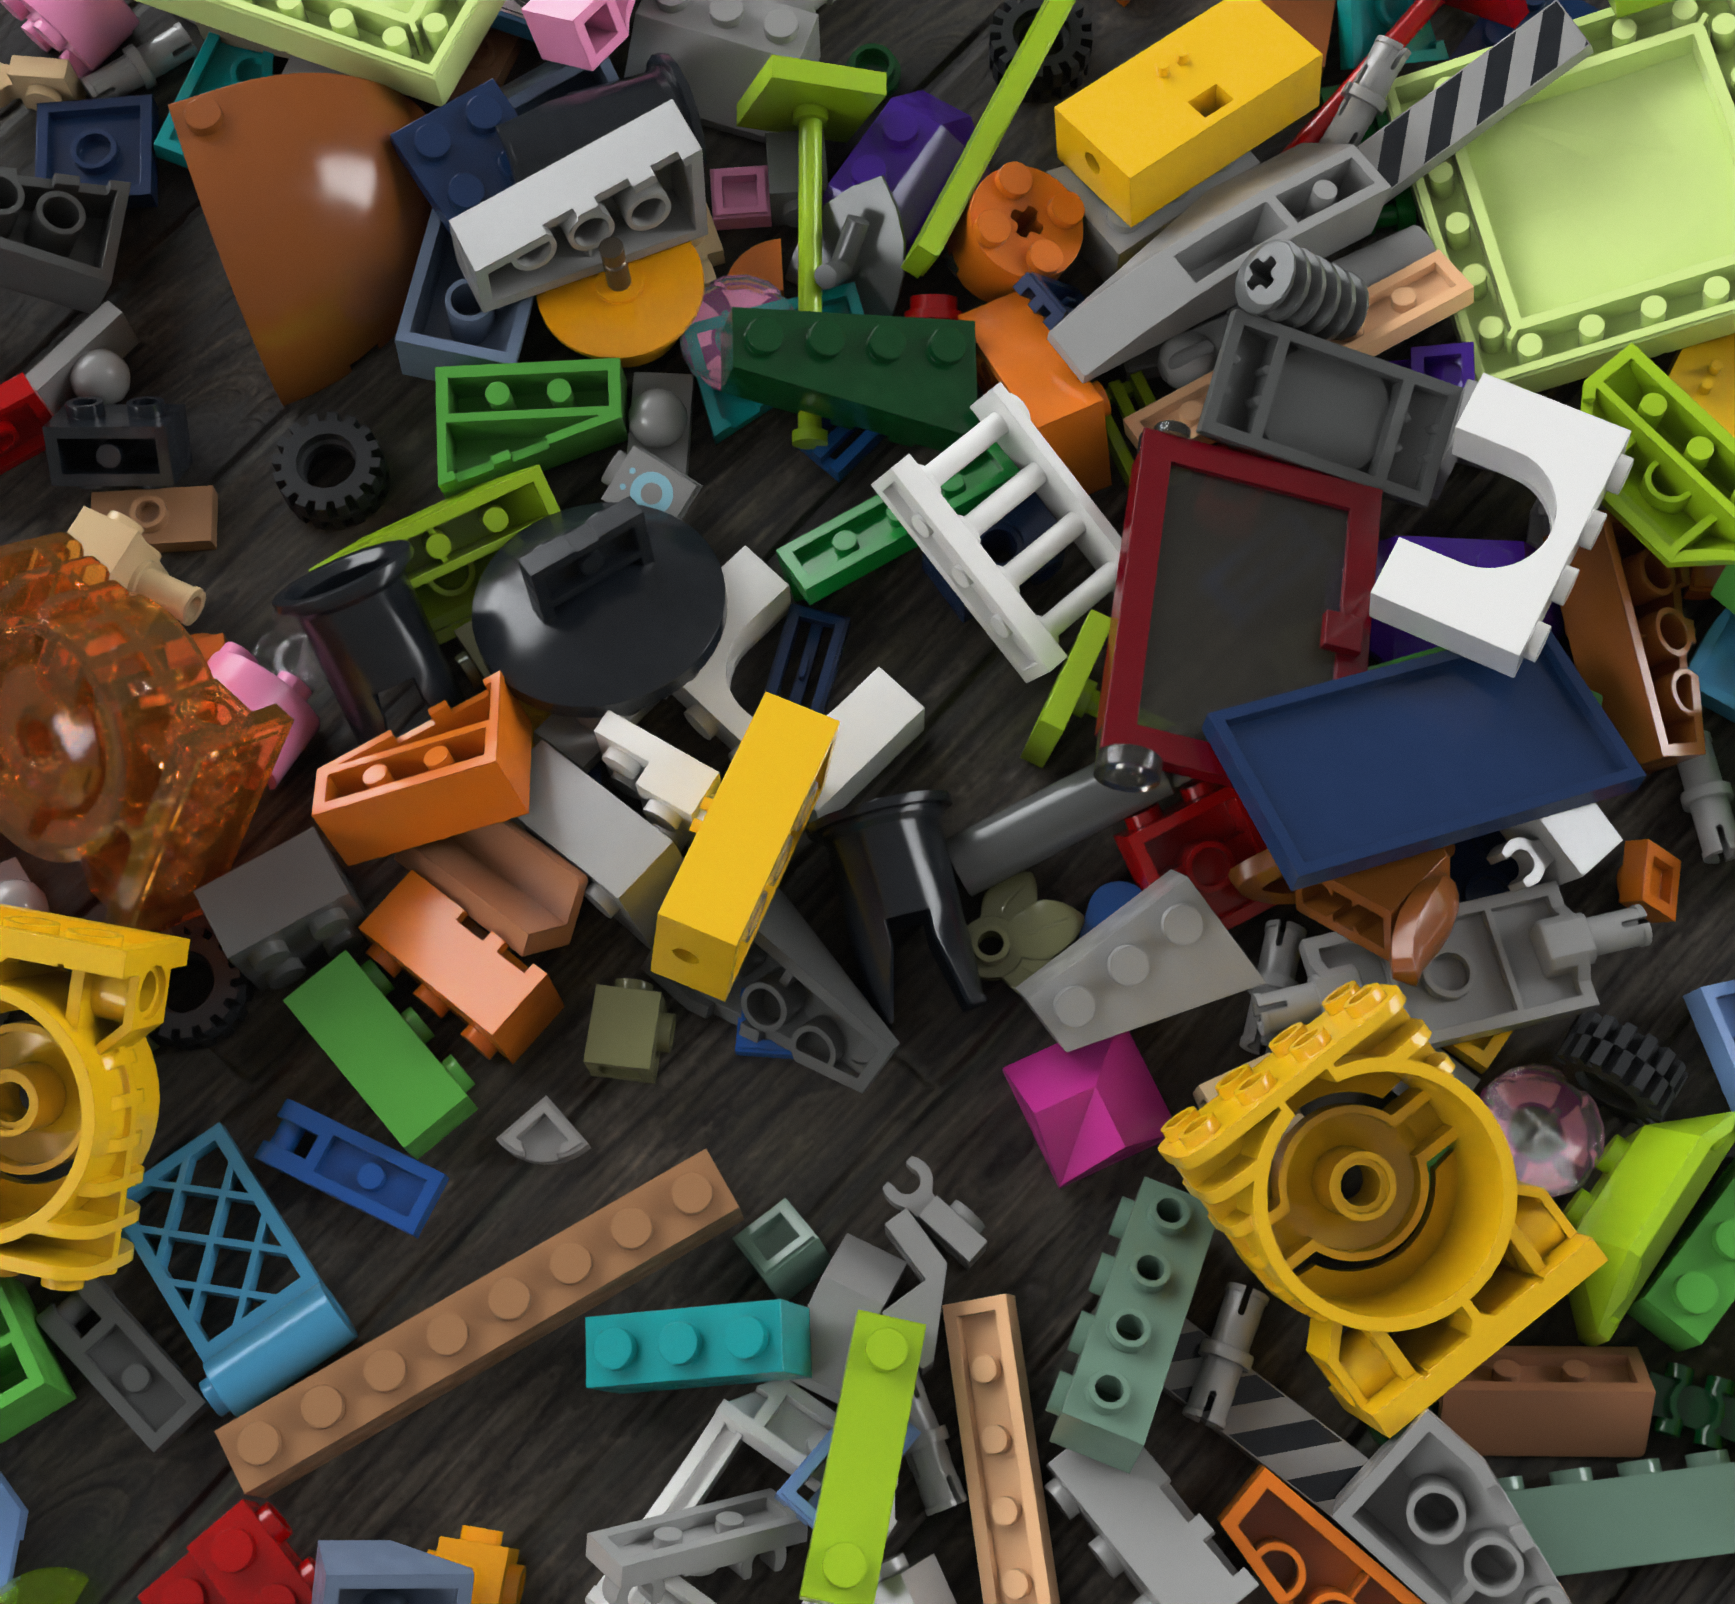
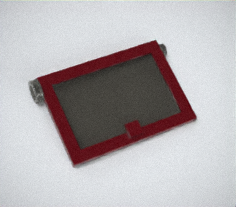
[1093,420,1383,793]

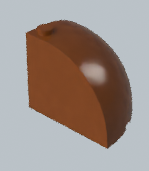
[168,73,432,406]

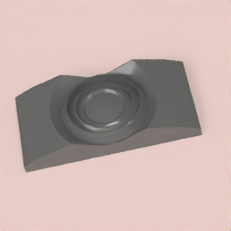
[1196,309,1463,508]

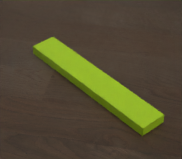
[900,0,1076,278]

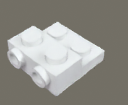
[594,710,721,852]

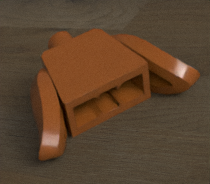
[1228,844,1459,987]

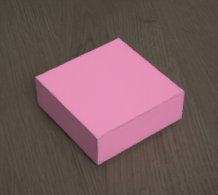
[710,165,772,230]

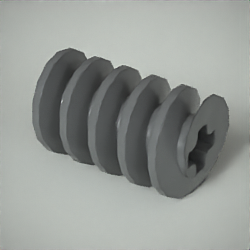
[1235,239,1369,341]

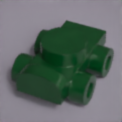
[1648,1362,1735,1451]

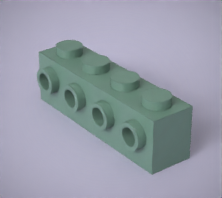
[1045,1177,1215,1474]

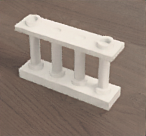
[871,381,1122,683]

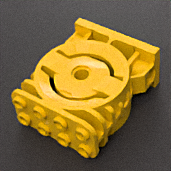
[0,904,190,1291]
[1158,980,1608,1439]

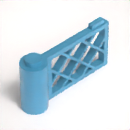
[121,1122,358,1418]

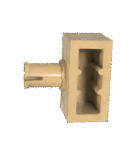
[44,506,206,643]

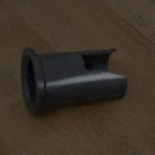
[496,52,707,184]
[271,540,466,746]
[806,790,990,1030]

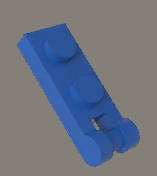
[253,1098,450,1239]

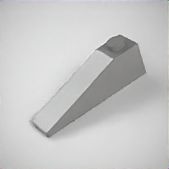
[1331,1408,1572,1604]

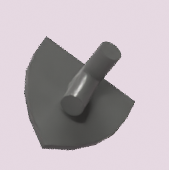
[785,175,906,316]

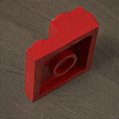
[1113,779,1277,930]
[137,1499,316,1604]

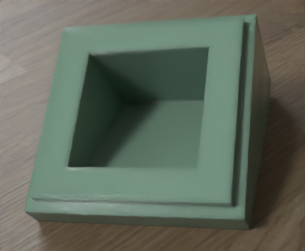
[732,1198,832,1301]

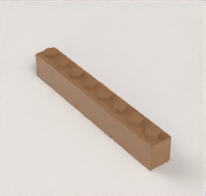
[214,1149,744,1498]

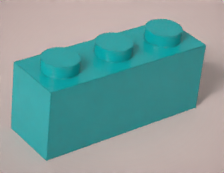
[585,1299,812,1394]

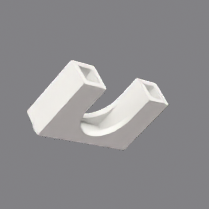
[1369,373,1635,678]
[664,545,925,823]

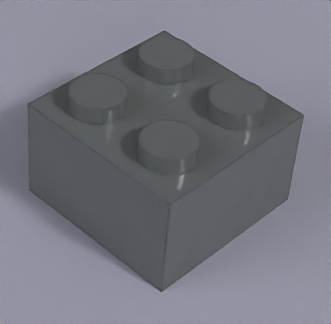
[193,827,369,991]

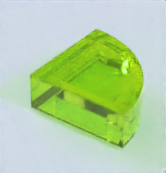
[0,1567,89,1604]

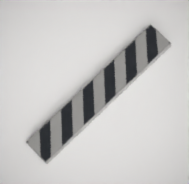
[1357,0,1594,205]
[1162,1318,1371,1553]

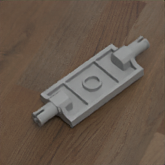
[1251,881,1653,1049]

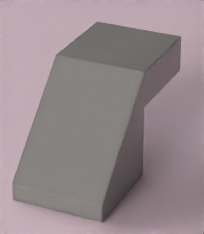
[881,1208,947,1376]
[791,1233,908,1404]

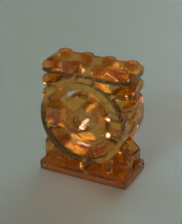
[0,532,294,933]

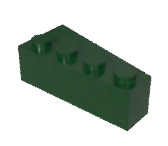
[721,307,978,454]

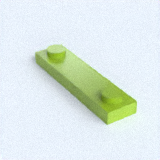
[799,1309,927,1604]

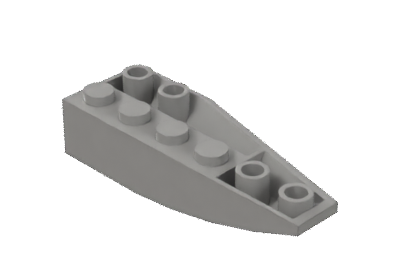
[1047,143,1391,384]

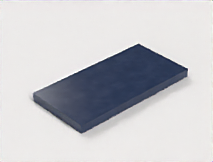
[1201,631,1646,891]

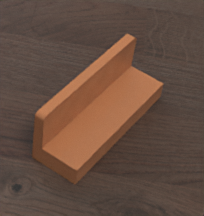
[394,820,588,957]
[1437,1346,1656,1457]

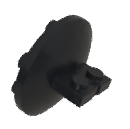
[471,496,728,718]

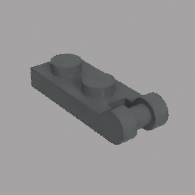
[35,1277,211,1454]

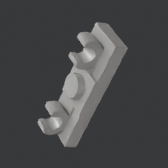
[586,1488,808,1604]

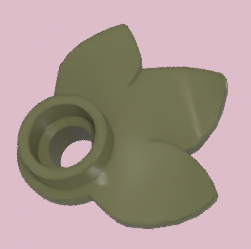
[967,872,1085,995]

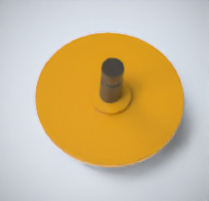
[536,237,705,368]

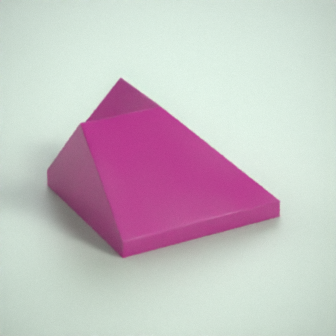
[1002,1031,1172,1189]

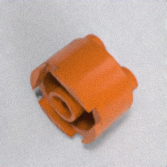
[947,161,1085,303]

